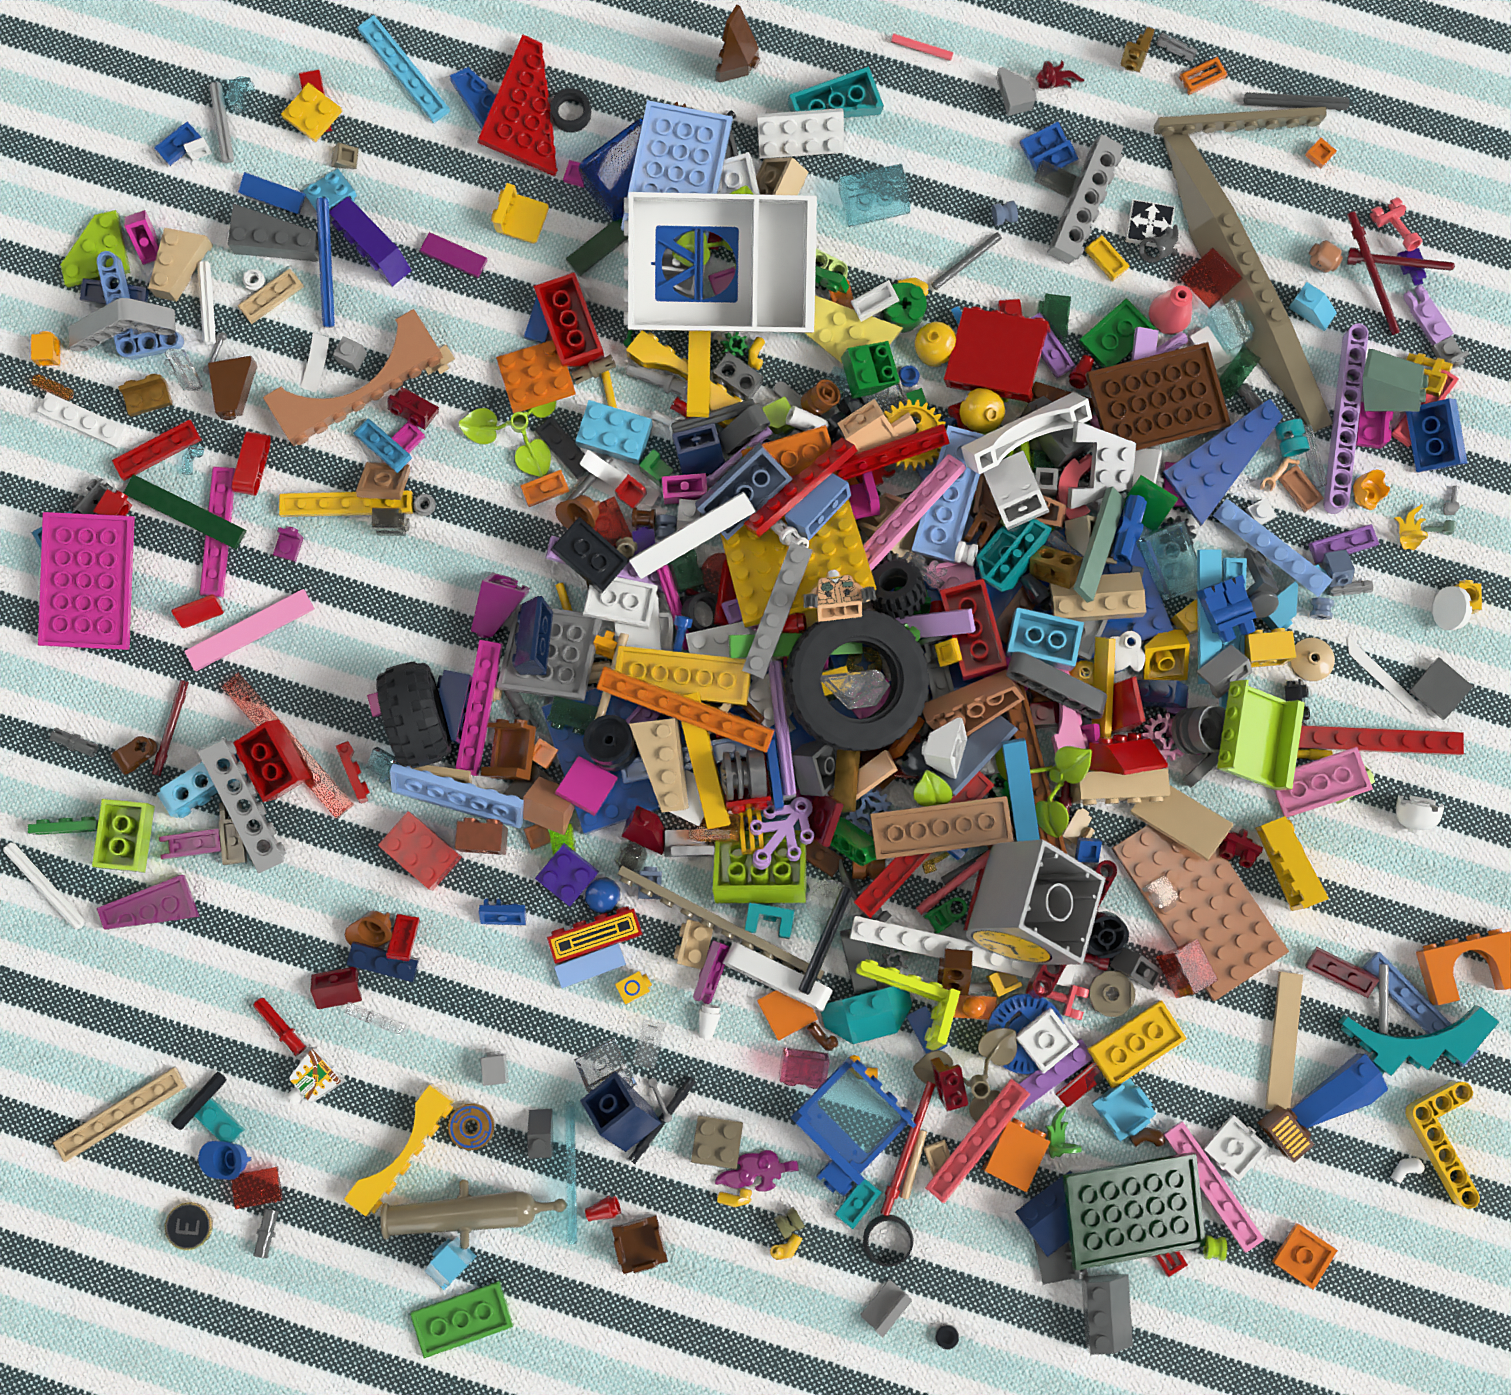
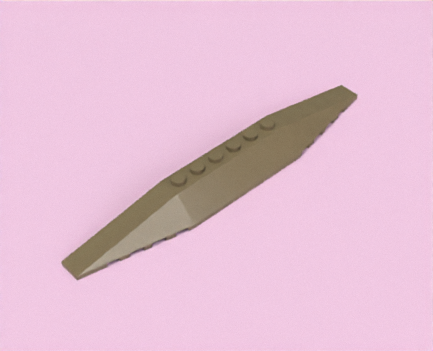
[1163,133,1333,433]

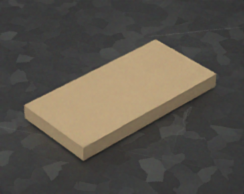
[1131,785,1233,861]

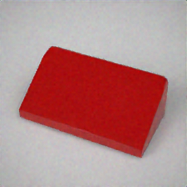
[171,594,224,629]

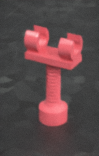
[1370,197,1422,251]
[1026,979,1090,1020]

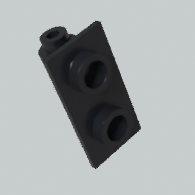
[1284,679,1310,726]

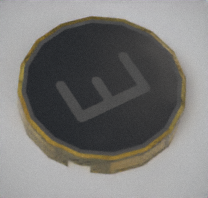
[165,1202,213,1250]

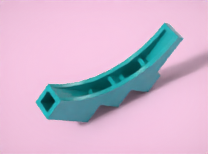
[1338,1005,1499,1076]

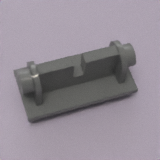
[72,478,114,514]

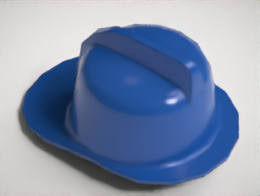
[198,1141,251,1180]

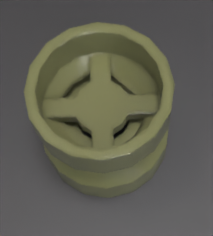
[774,1206,805,1239]

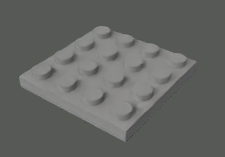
[497,604,602,701]

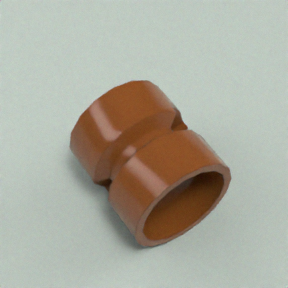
[801,379,840,417]
[852,859,886,880]

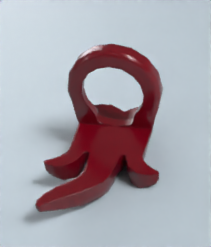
[1036,60,1085,89]

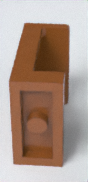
[480,719,536,780]

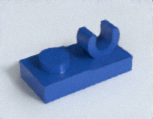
[479,899,527,925]

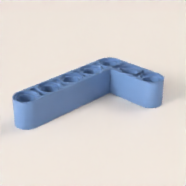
[97,251,184,360]

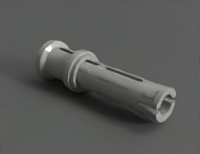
[626,362,688,400]

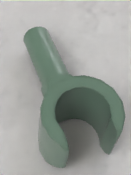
[1423,520,1457,535]

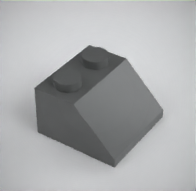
[792,740,837,796]

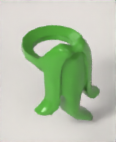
[1045,1106,1082,1159]

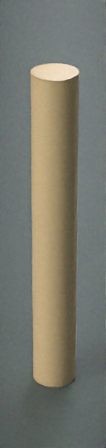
[900,1130,927,1200]

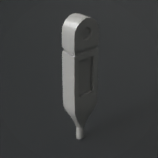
[774,381,802,409]

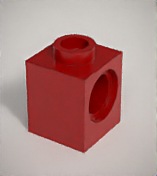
[93,489,133,516]

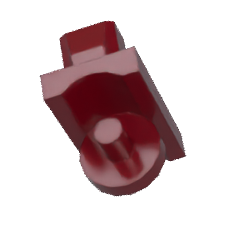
[1218,828,1263,868]

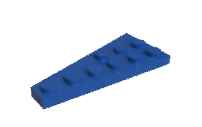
[1162,399,1283,526]

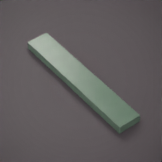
[1074,486,1125,603]

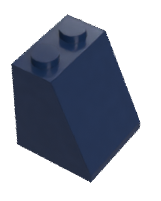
[580,1071,661,1152]

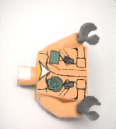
[804,570,876,622]

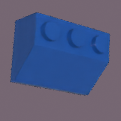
[1406,398,1468,473]

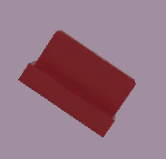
[310,967,362,1009]

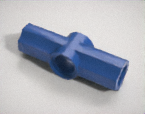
[1110,495,1147,563]

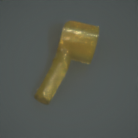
[922,851,950,874]

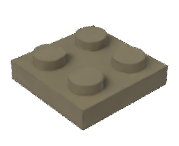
[691,1116,743,1170]

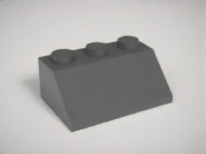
[1081,1274,1133,1355]

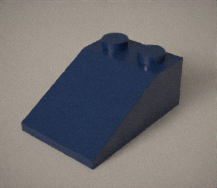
[437,670,472,746]

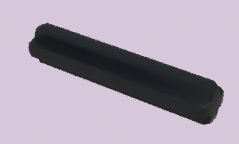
[171,1072,227,1130]

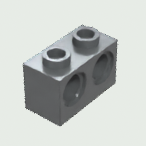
[713,352,763,401]

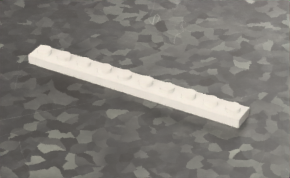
[849,916,1075,987]

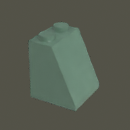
[1363,349,1428,411]

